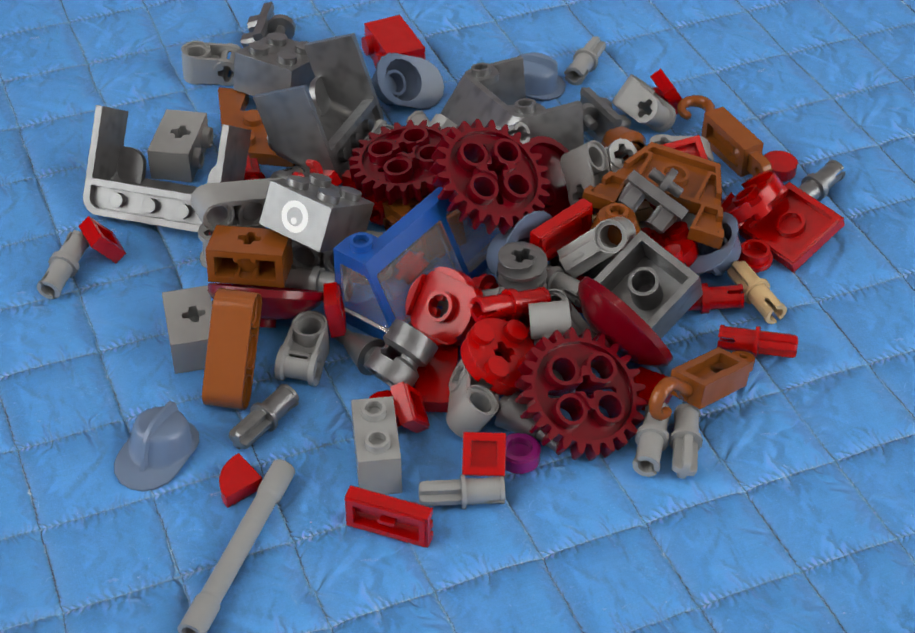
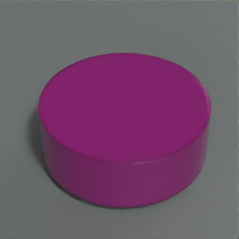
[505,433,541,474]

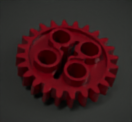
[430,119,551,235]
[349,120,451,205]
[514,327,647,461]

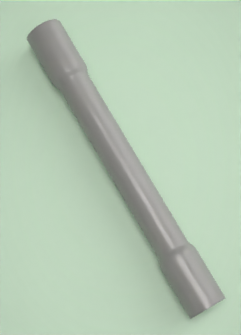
[178,459,295,633]

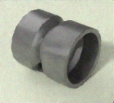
[363,319,439,387]

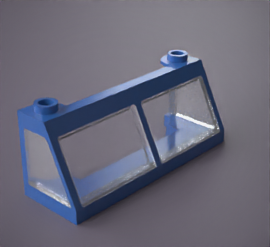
[333,187,500,340]

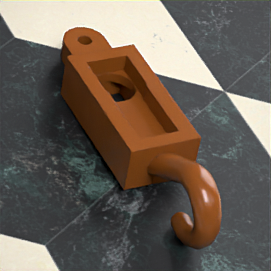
[677,95,772,177]
[649,347,755,421]

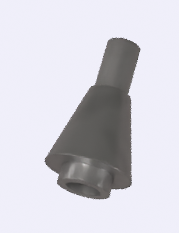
[334,328,385,376]
[495,391,557,452]

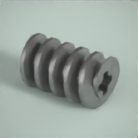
[498,242,548,322]

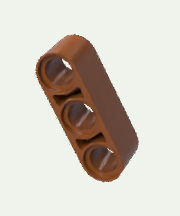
[202,288,262,410]

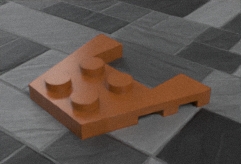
[218,87,295,167]
[582,142,724,249]

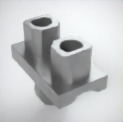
[240,2,296,48]
[580,87,631,143]
[617,167,689,234]

